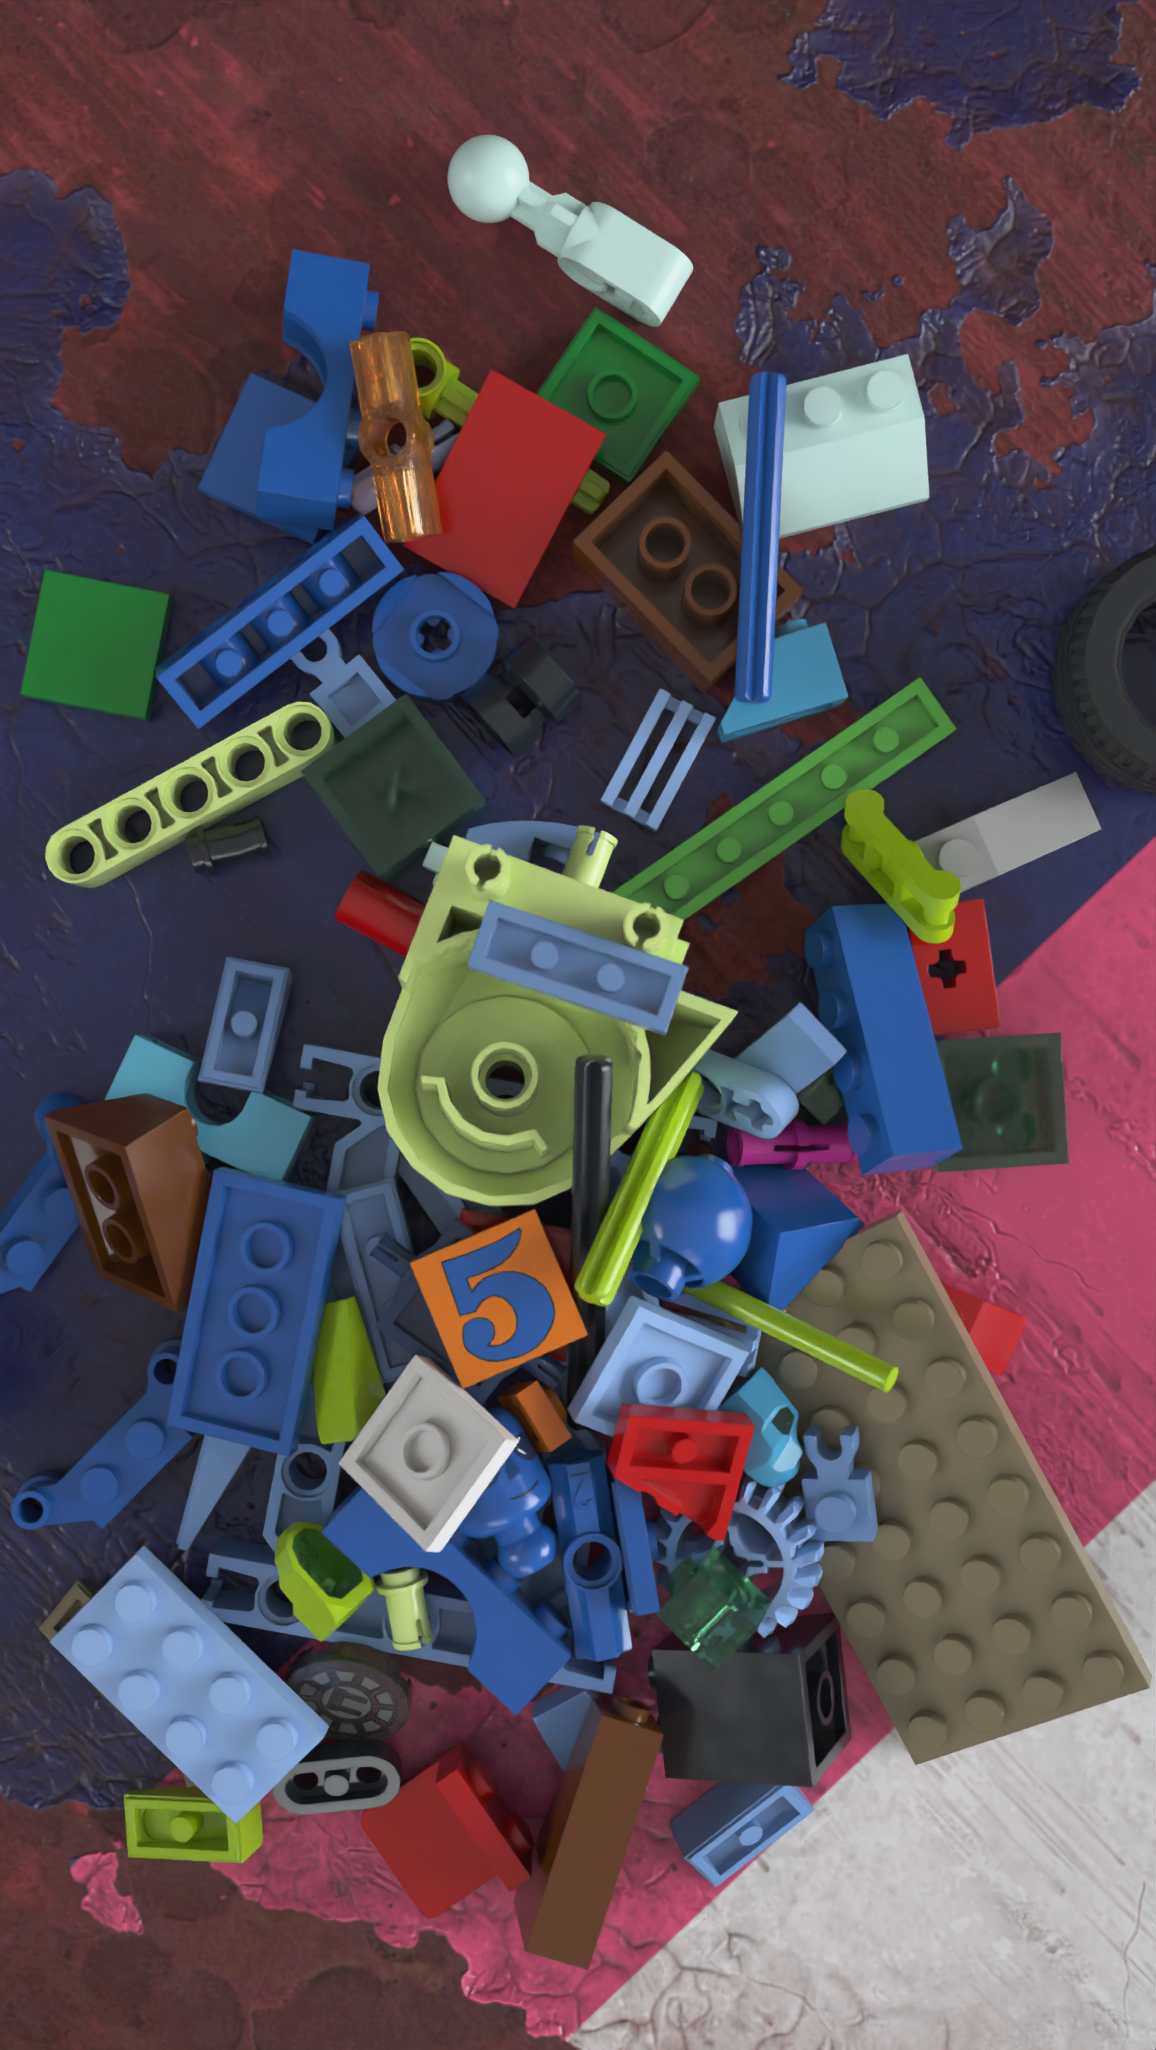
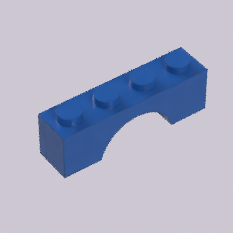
[256,249,379,531]
[321,1485,571,1715]

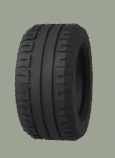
[1051,546,1156,796]

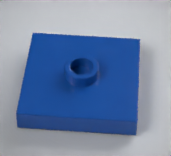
[198,373,368,545]
[607,1477,660,1616]

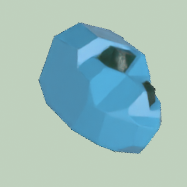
[716,1367,803,1487]

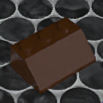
[44,1093,212,1312]

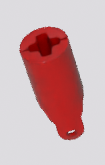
[335,870,426,958]

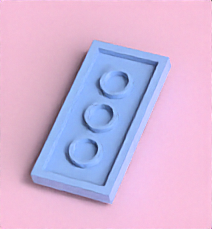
[50,1545,329,1824]

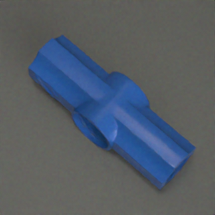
[546,1448,633,1662]

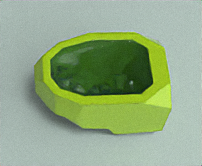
[274,1522,376,1642]

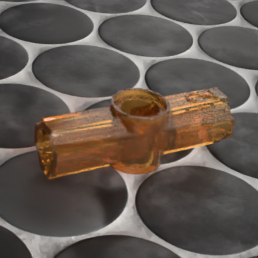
[349,331,443,544]

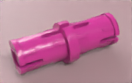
[727,1119,858,1170]

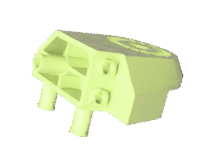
[377,825,738,1207]

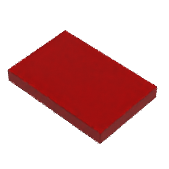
[403,369,608,609]

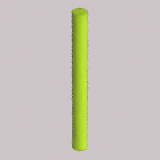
[682,1281,898,1392]

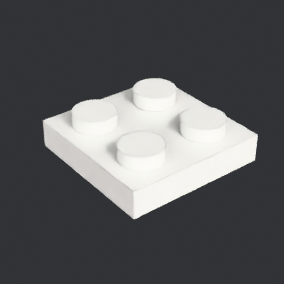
[338,1354,519,1552]

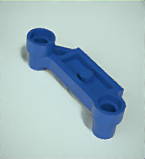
[0,1092,83,1294]
[11,1336,196,1530]

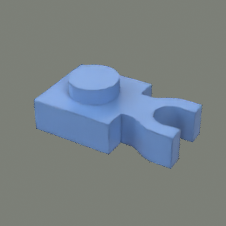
[291,629,401,747]
[801,1426,878,1542]

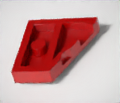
[607,1403,755,1541]

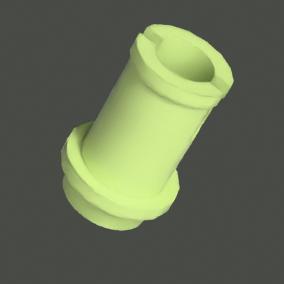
[376,1567,435,1651]

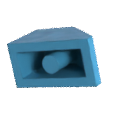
[717,619,849,744]

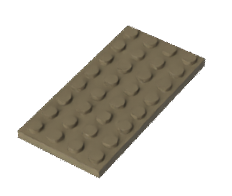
[680,1209,1152,1765]

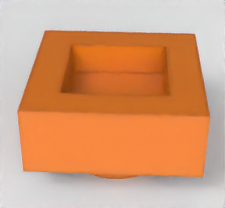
[497,1380,572,1452]

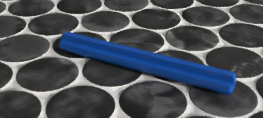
[735,372,787,705]

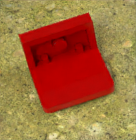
[361,1742,535,1918]

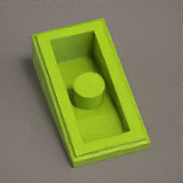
[313,1296,386,1444]
[124,1786,263,1863]

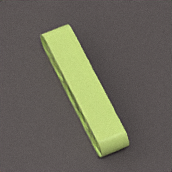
[45,701,338,888]

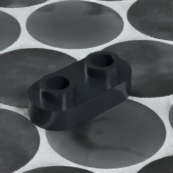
[272,1739,402,1815]

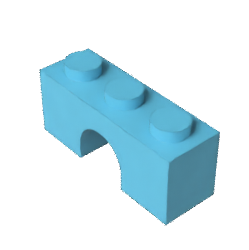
[105,1034,319,1182]

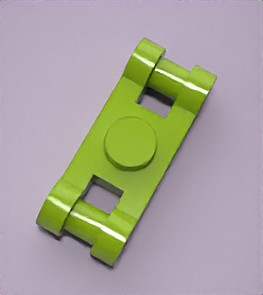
[841,789,961,944]

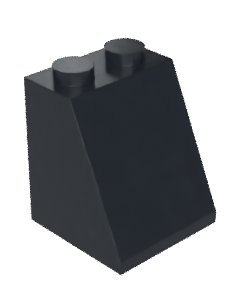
[648,1613,852,1787]

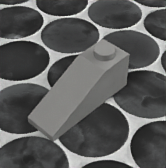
[915,772,1101,893]

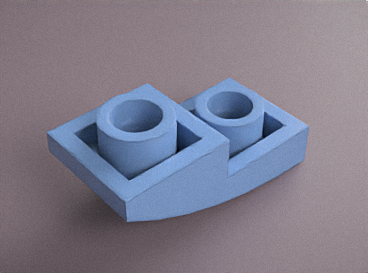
[465,821,601,866]

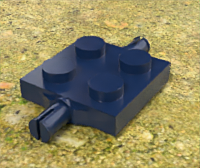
[369,1217,568,1406]

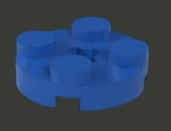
[372,572,500,704]

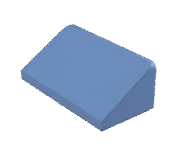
[669,1782,815,1887]

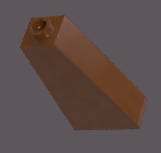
[514,1695,664,1970]

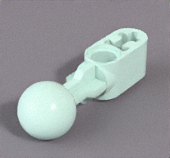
[447,135,693,327]

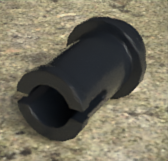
[185,815,271,876]

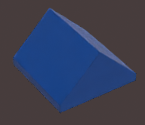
[729,1164,865,1311]

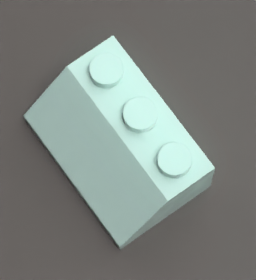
[714,354,929,539]

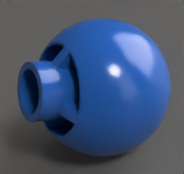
[629,1154,753,1301]

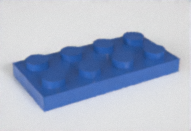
[166,1167,347,1457]

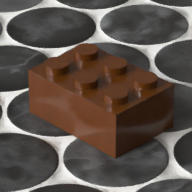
[573,450,804,695]

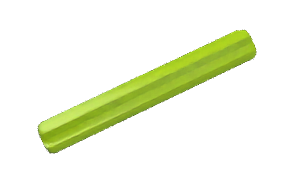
[575,1071,704,1307]

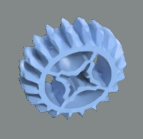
[653,1474,824,1641]

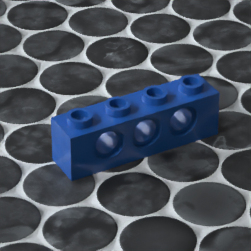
[156,511,404,729]

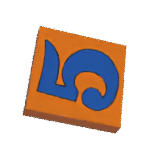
[410,1209,588,1389]

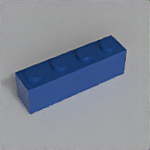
[804,903,963,1175]

